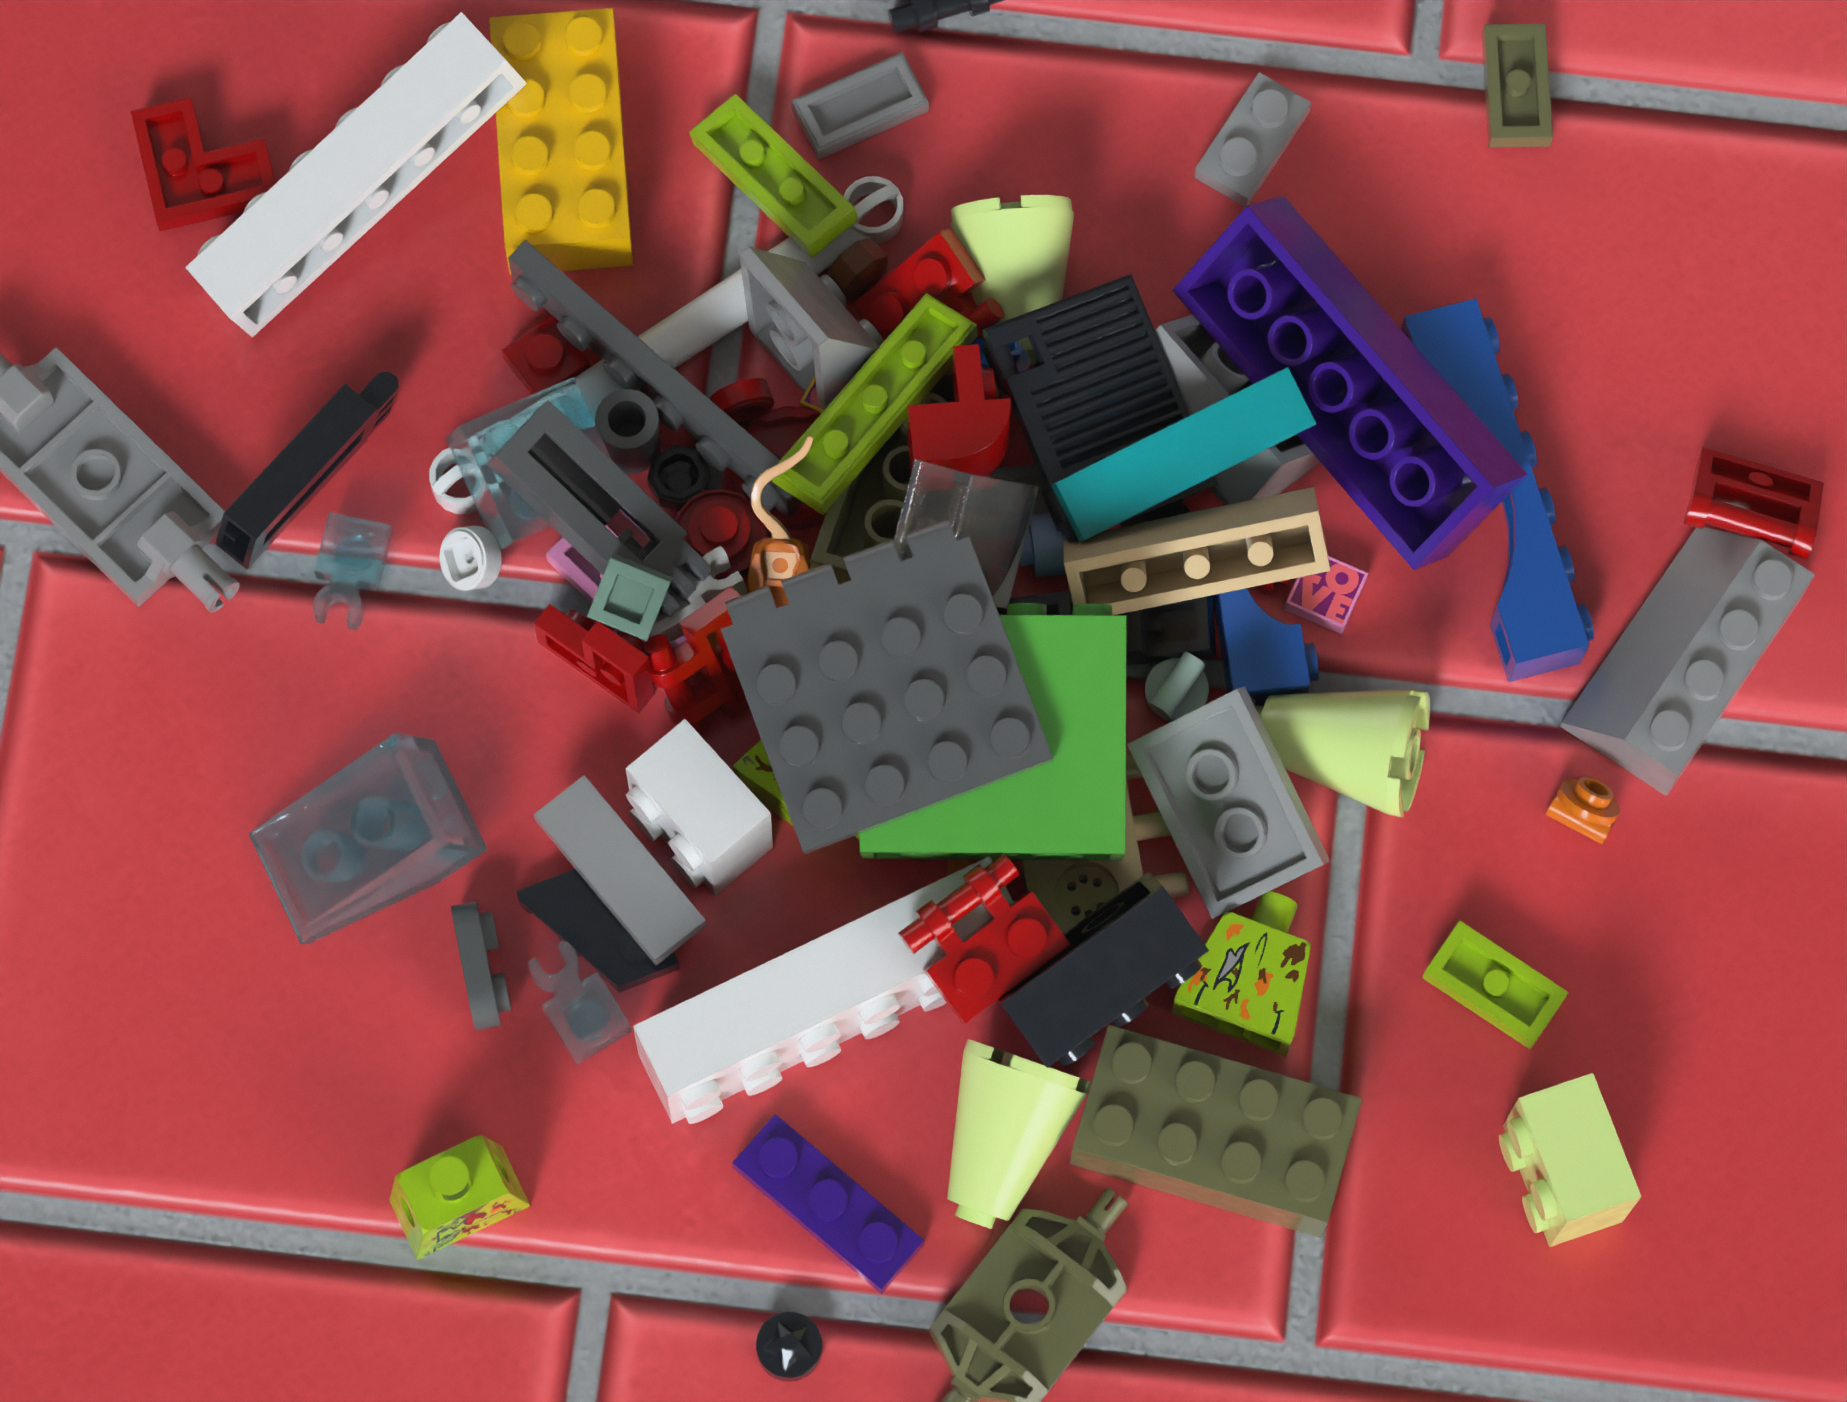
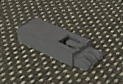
[486,400,712,617]

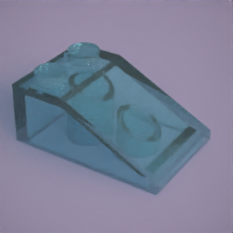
[249,732,488,945]

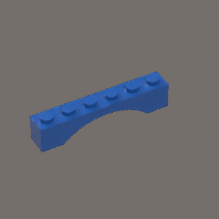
[1401,298,1594,683]

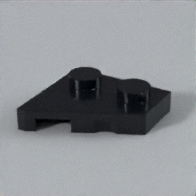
[516,869,680,993]

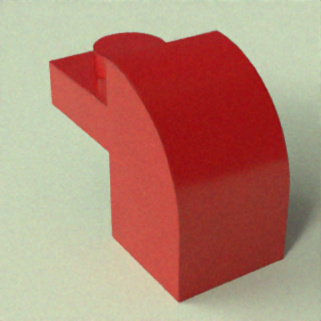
[907,344,1011,493]

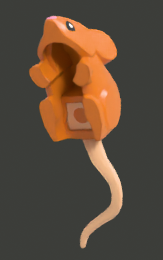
[748,436,813,608]

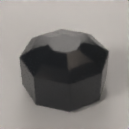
[647,445,711,511]

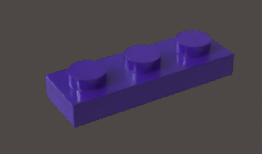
[732,1114,924,1294]

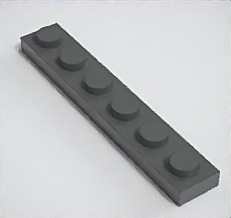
[508,240,804,519]

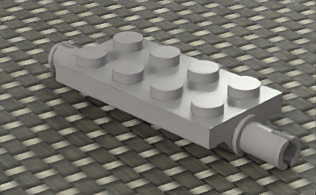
[0,347,240,613]

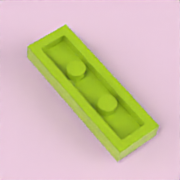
[689,94,858,259]

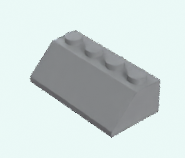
[1560,527,1815,796]

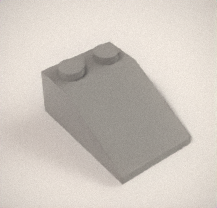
[739,247,884,411]

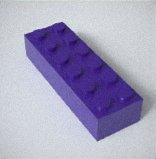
[1172,196,1528,570]

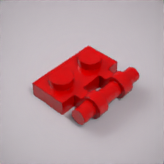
[854,228,1005,341]
[644,586,749,736]
[898,854,1071,1024]

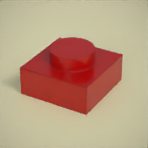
[502,315,590,402]

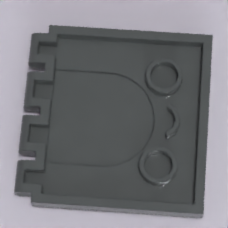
[721,518,1054,854]

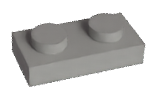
[1194,72,1312,207]

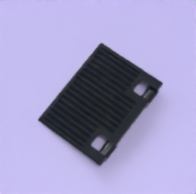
[982,274,1218,543]

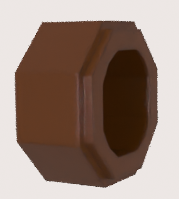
[828,238,888,299]

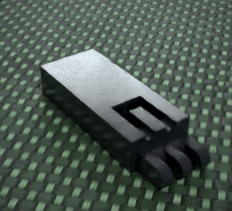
[215,372,398,569]

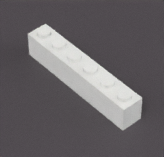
[185,12,527,338]

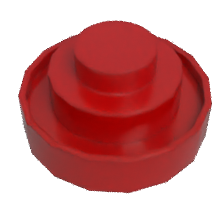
[675,489,766,580]

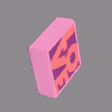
[1284,556,1369,635]

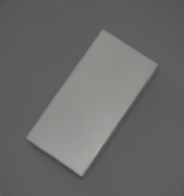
[791,52,929,160]

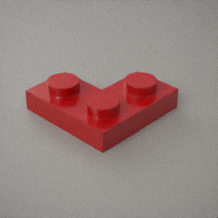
[131,97,276,232]
[534,604,654,714]

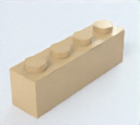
[1063,487,1331,616]

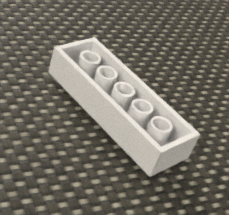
[633,856,1013,1124]

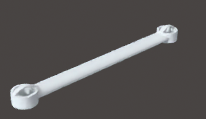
[429,176,903,514]

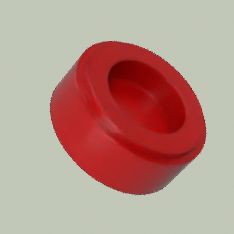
[709,378,774,426]

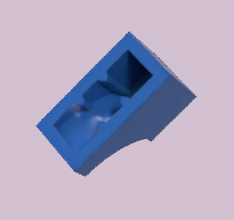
[1213,588,1319,706]

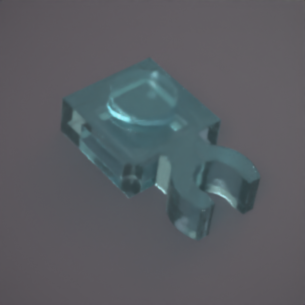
[313,512,393,630]
[528,940,632,1065]

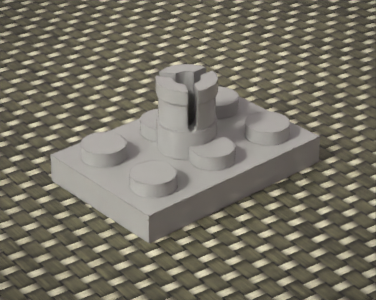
[1127,686,1330,919]

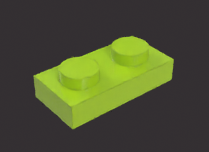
[1422,920,1568,1050]

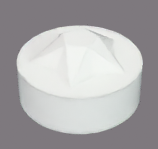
[439,526,502,591]

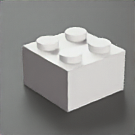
[625,719,773,896]

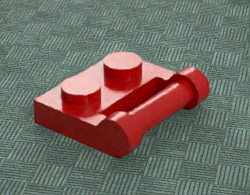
[1684,447,1824,560]

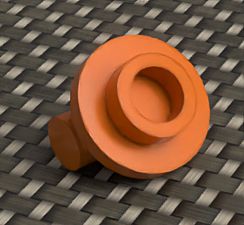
[1545,776,1620,845]

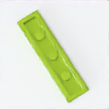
[772,293,978,515]

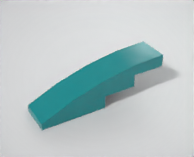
[1051,367,1316,542]

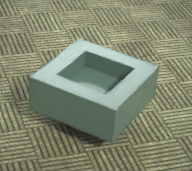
[587,553,673,641]

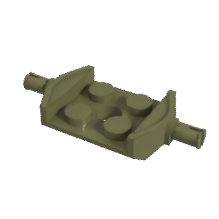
[929,1188,1128,1402]

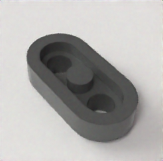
[451,901,512,1031]

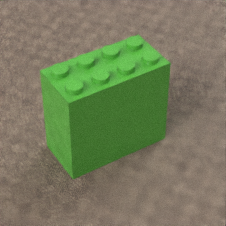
[860,603,1126,861]

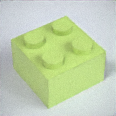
[1499,1073,1641,1247]

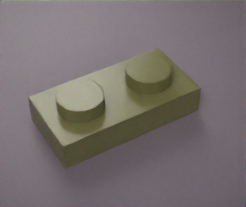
[1482,23,1553,148]

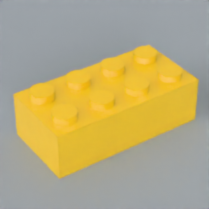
[489,8,634,275]

